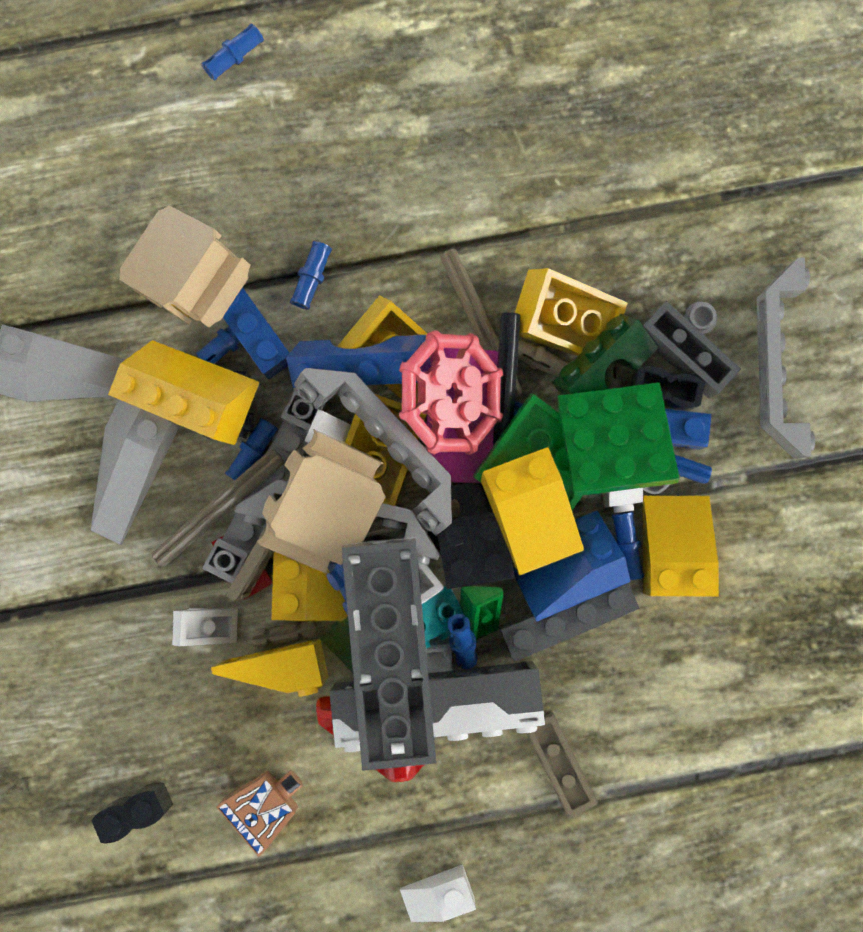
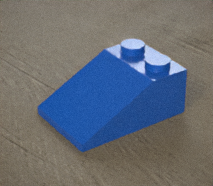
[513,510,631,622]

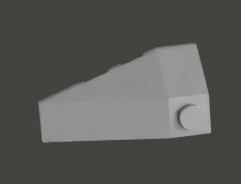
[0,325,125,402]
[91,400,180,545]

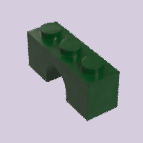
[552,314,659,395]

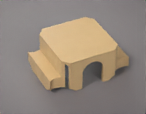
[119,205,251,328]
[257,429,386,574]

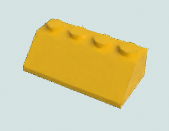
[108,340,259,445]

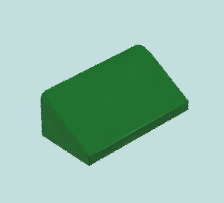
[459,586,504,640]

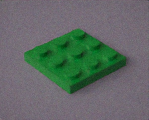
[557,383,680,497]
[472,394,582,510]

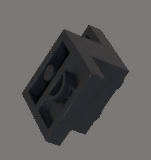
[437,483,515,589]

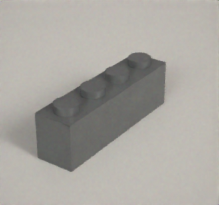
[499,583,640,662]

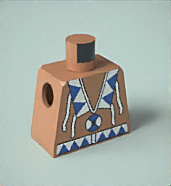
[217,770,303,857]

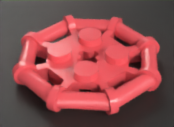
[399,330,504,455]

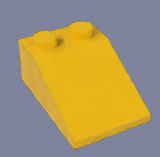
[515,268,628,356]
[338,295,431,404]
[481,447,584,576]
[642,496,719,597]
[271,552,348,621]
[211,638,329,697]

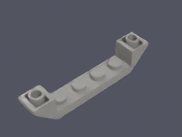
[757,258,815,459]
[294,368,452,535]
[202,388,326,584]
[235,479,440,565]

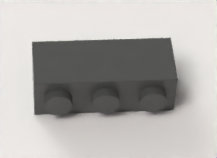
[643,301,741,398]

